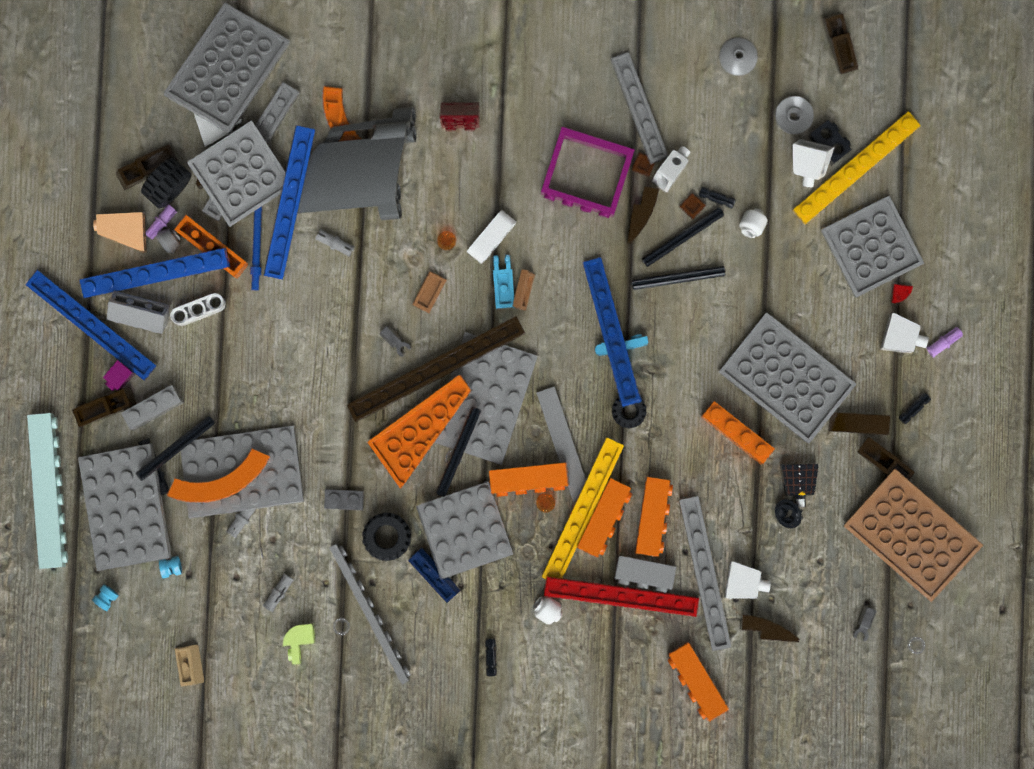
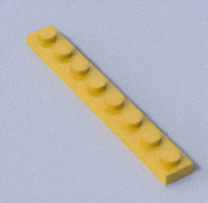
[793,111,921,224]
[541,437,624,579]

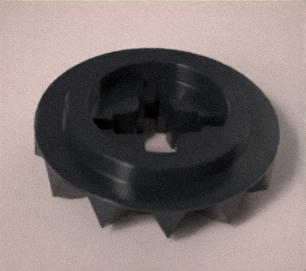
[775,498,804,529]

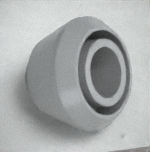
[156,229,181,254]

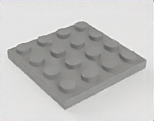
[187,120,285,227]
[820,196,924,298]
[416,482,513,579]

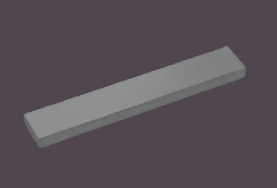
[610,52,668,164]
[536,387,586,502]

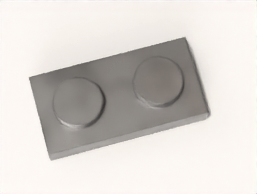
[324,489,364,510]

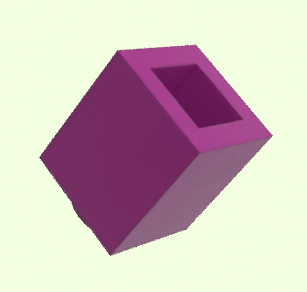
[102,360,135,391]

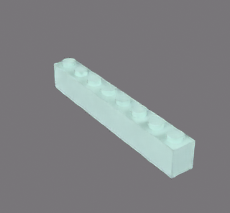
[27,413,68,569]

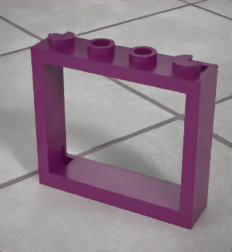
[541,127,635,218]

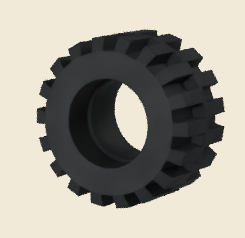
[141,158,191,209]
[362,513,411,561]

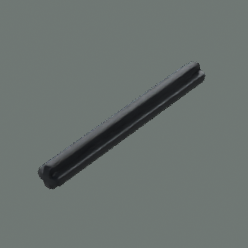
[642,207,724,267]
[631,266,726,290]
[436,407,481,497]
[136,416,215,481]

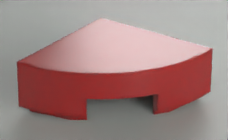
[891,284,913,304]

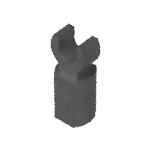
[379,325,411,357]
[853,606,877,642]

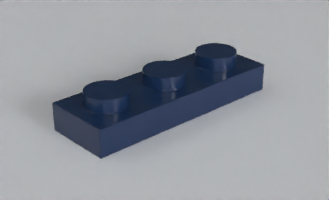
[408,548,461,603]

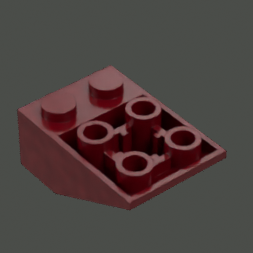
[440,102,480,131]

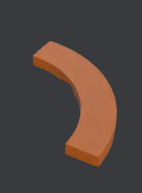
[323,86,361,142]
[167,449,270,503]

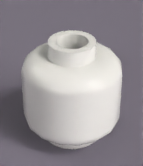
[739,208,767,238]
[533,596,562,624]

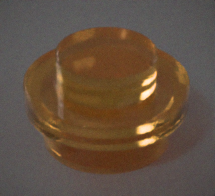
[437,231,456,250]
[536,493,555,513]

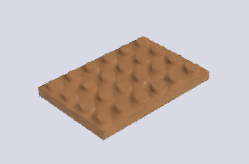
[843,468,983,602]

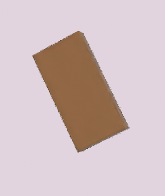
[512,269,535,311]
[412,271,447,314]

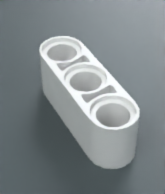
[467,210,517,264]
[170,293,226,326]

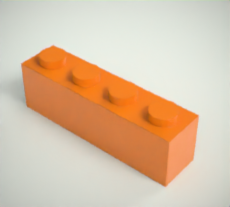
[174,215,249,279]
[701,401,775,465]
[489,462,569,497]
[635,477,673,557]
[577,478,633,558]
[667,642,729,722]

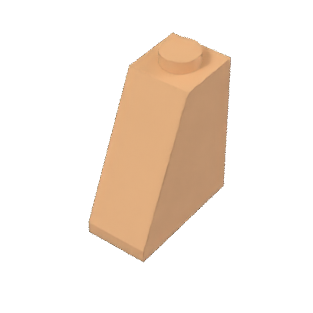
[93,212,147,253]

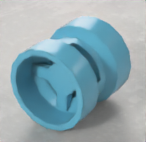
[159,556,182,579]
[92,584,119,611]

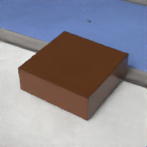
[632,152,655,178]
[679,193,706,220]

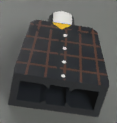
[780,464,818,507]

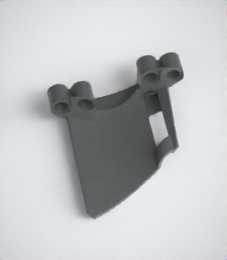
[297,107,417,221]

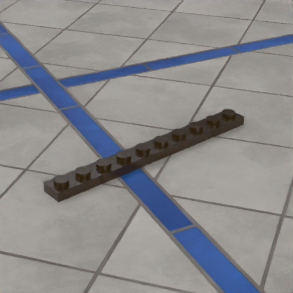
[347,316,526,423]

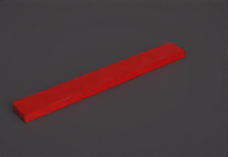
[544,576,699,617]

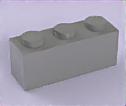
[107,291,170,334]
[121,385,184,431]
[614,556,676,593]

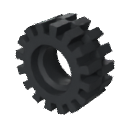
[612,397,647,429]

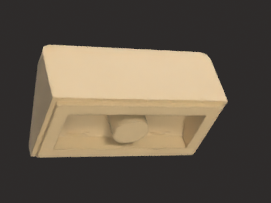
[175,645,204,686]

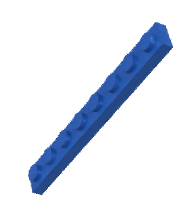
[263,125,315,280]
[79,248,230,298]
[583,257,641,407]
[25,270,157,381]

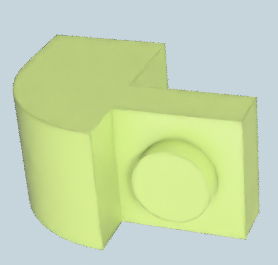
[283,623,315,665]

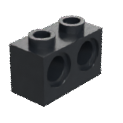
[808,120,852,166]

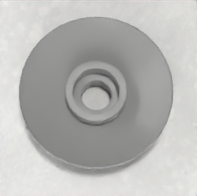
[719,38,757,76]
[775,96,814,134]

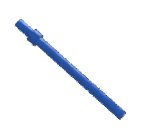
[250,206,262,291]

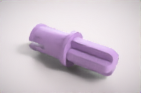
[145,204,177,239]
[926,327,963,358]

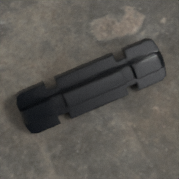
[699,187,736,208]
[899,393,931,424]
[485,638,497,677]

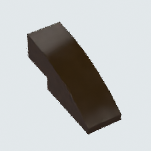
[822,12,859,75]
[116,144,178,191]
[627,186,659,245]
[72,388,137,427]
[828,412,890,436]
[857,437,915,480]
[740,614,799,643]

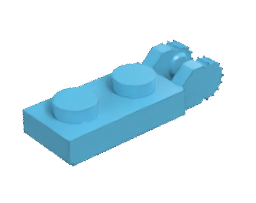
[493,254,515,309]
[595,334,648,356]

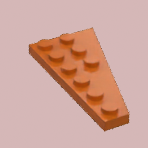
[367,375,472,489]

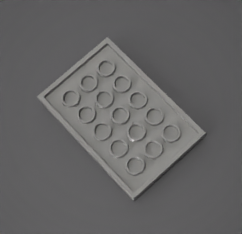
[164,3,290,134]
[719,312,856,444]
[435,332,538,465]
[181,426,304,519]
[78,444,172,571]

